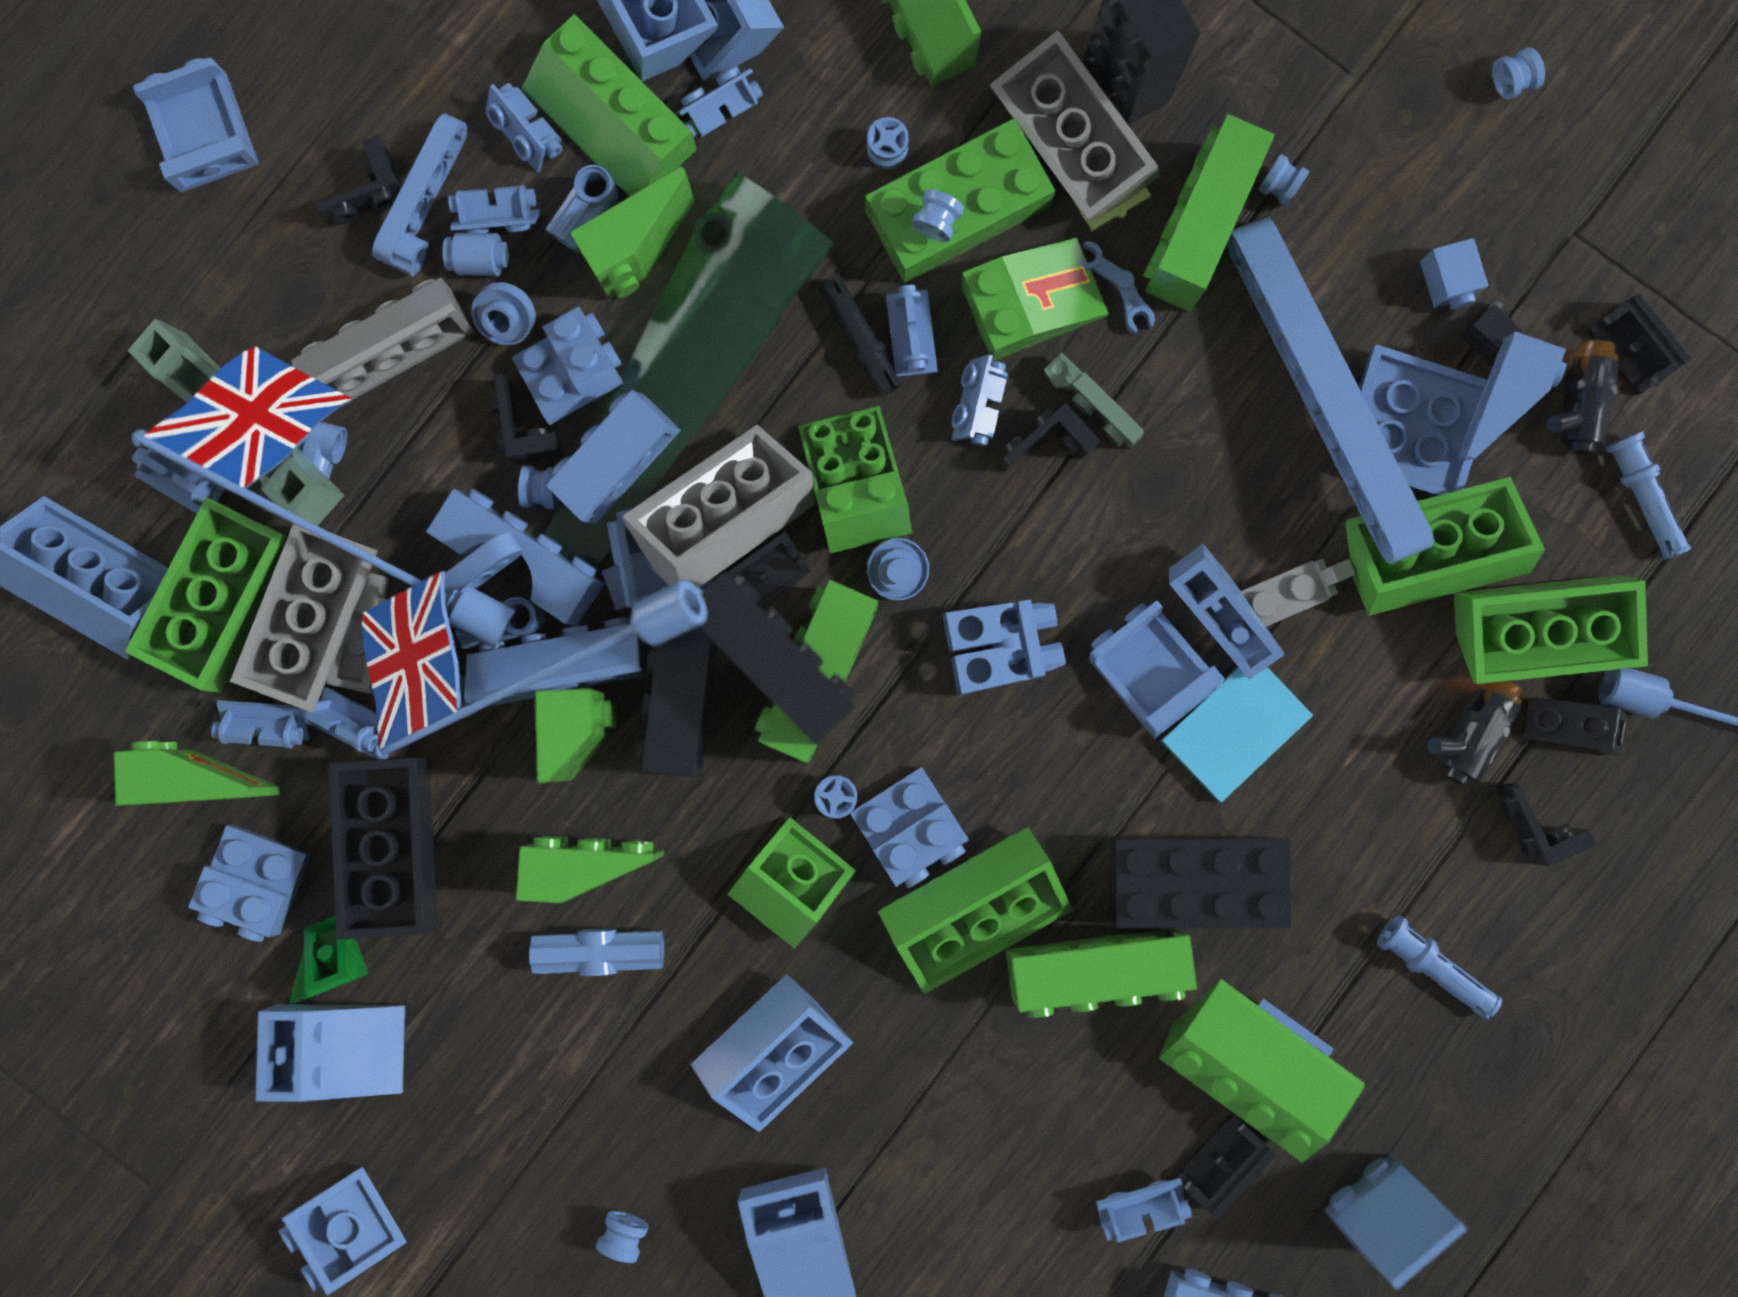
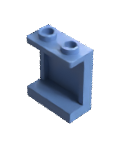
[133,58,259,193]
[1089,601,1224,739]

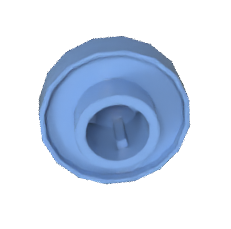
[471,282,536,345]
[866,537,929,600]

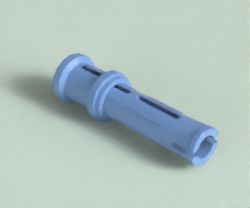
[1605,431,1691,559]
[1377,915,1502,1020]

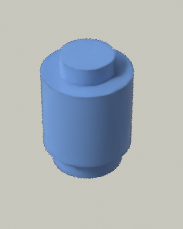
[443,233,509,276]

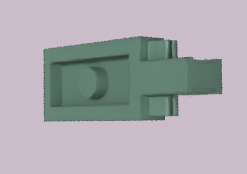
[1044,352,1144,449]

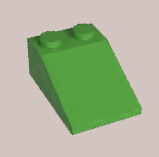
[570,166,695,300]

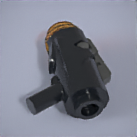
[1547,340,1619,455]
[1427,681,1523,786]

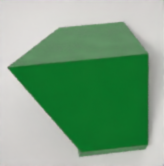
[289,916,368,1004]

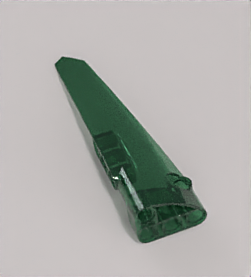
[545,171,834,569]

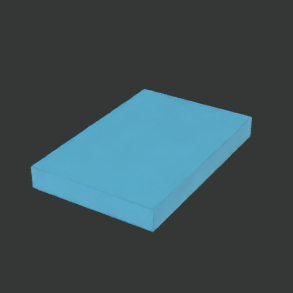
[1160,667,1313,803]

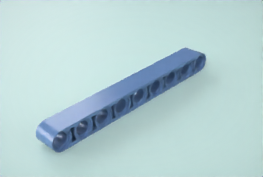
[1227,216,1434,564]

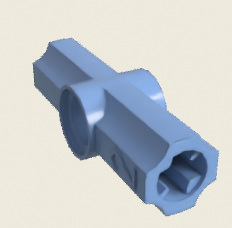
[529,928,665,976]

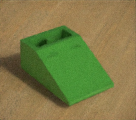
[798,406,912,553]
[516,835,664,903]

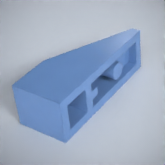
[1457,332,1566,461]
[1169,544,1284,680]

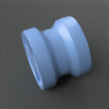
[1492,47,1545,100]
[867,117,909,169]
[1258,154,1310,207]
[911,189,964,242]
[518,465,559,510]
[815,776,857,818]
[596,1211,649,1263]

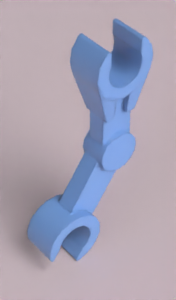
[1079,242,1155,335]

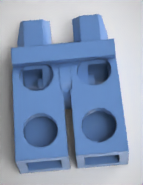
[942,599,1066,696]

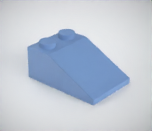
[1324,1155,1467,1290]

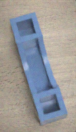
[426,488,605,626]

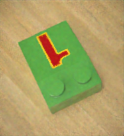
[961,238,1108,361]
[114,741,280,805]

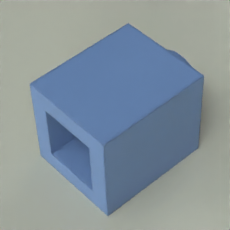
[1420,238,1489,310]

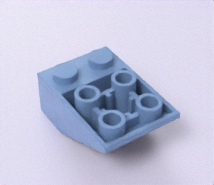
[256,1004,405,1102]
[738,1168,856,1297]

